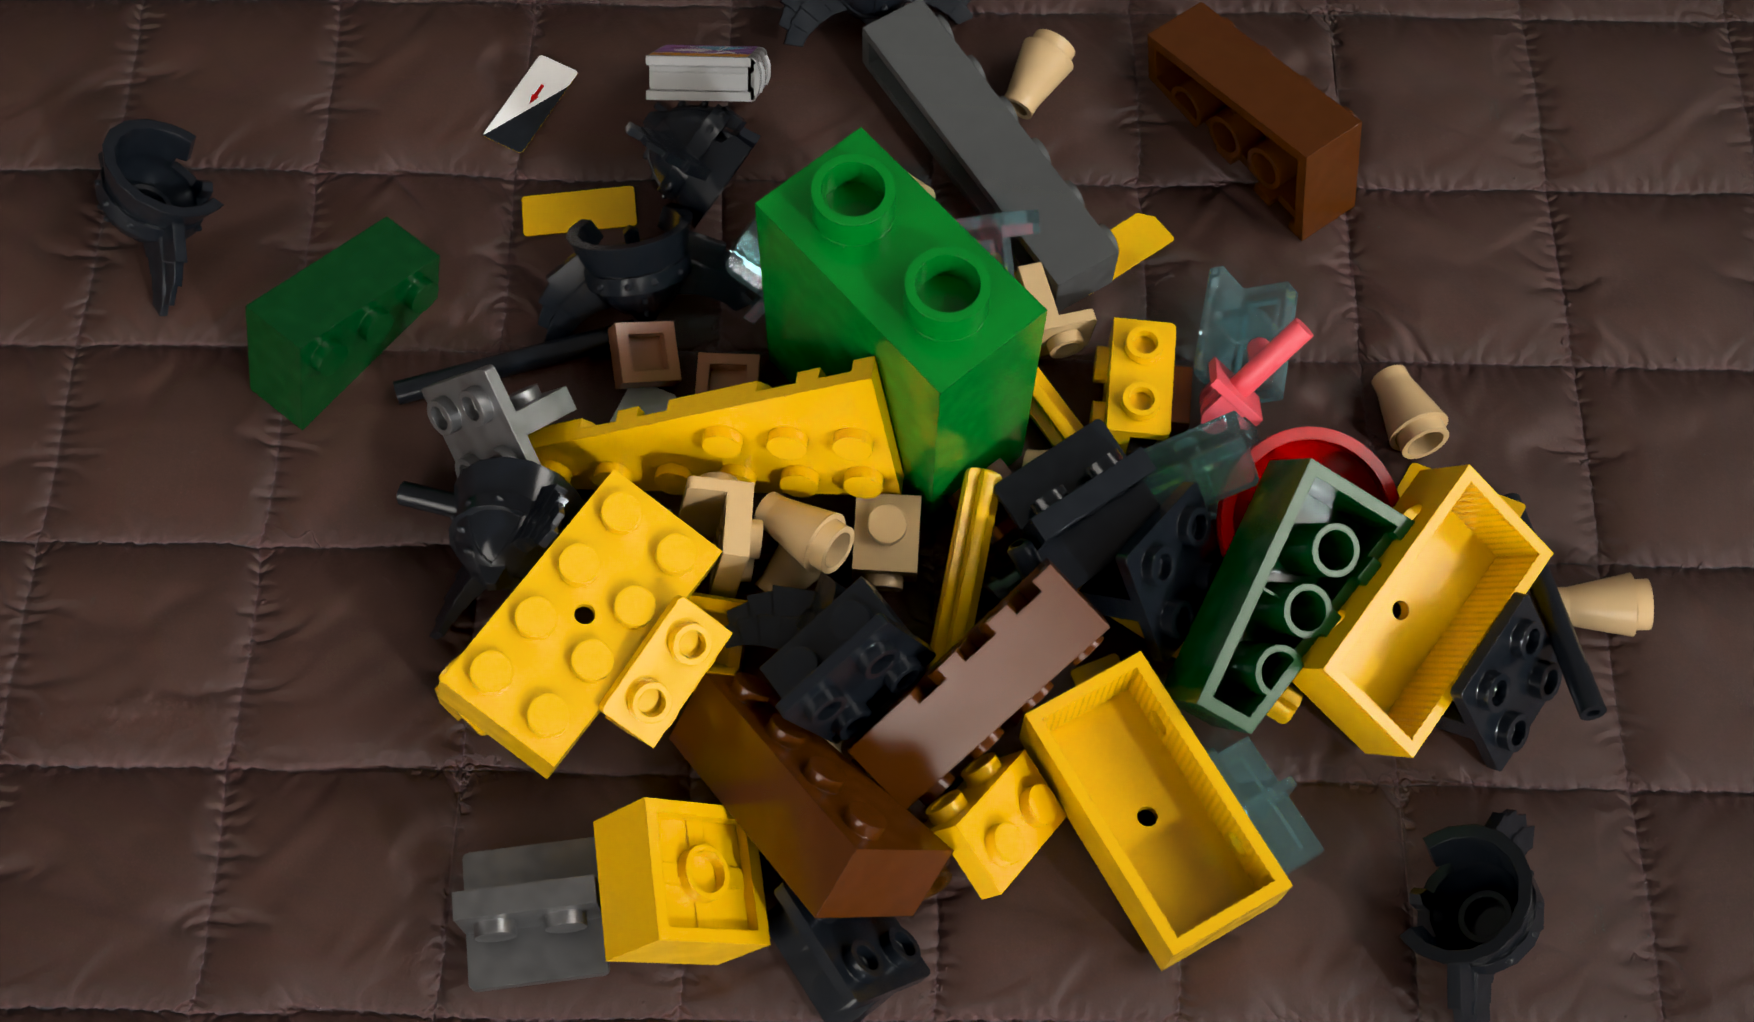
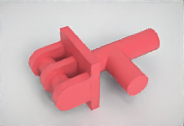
[1199,318,1314,436]

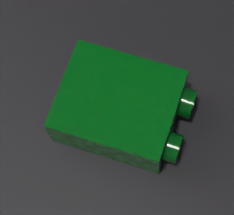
[755,127,1047,529]

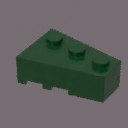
[245,216,440,431]

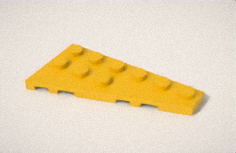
[528,356,904,499]

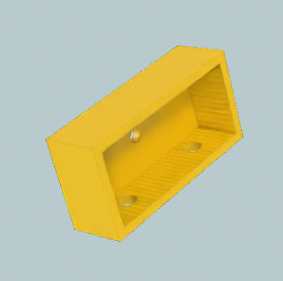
[1292,464,1554,758]
[437,469,723,779]
[1019,651,1293,972]

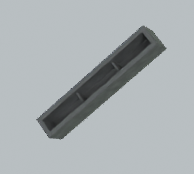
[862,0,1119,312]

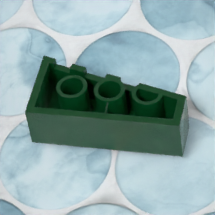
[1164,458,1415,734]

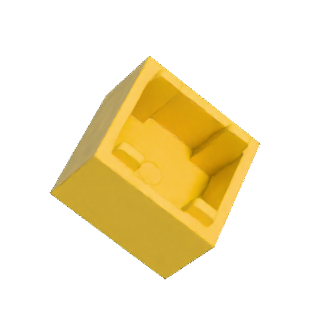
[593,797,771,965]

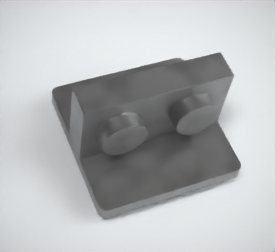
[422,364,577,478]
[452,837,610,992]

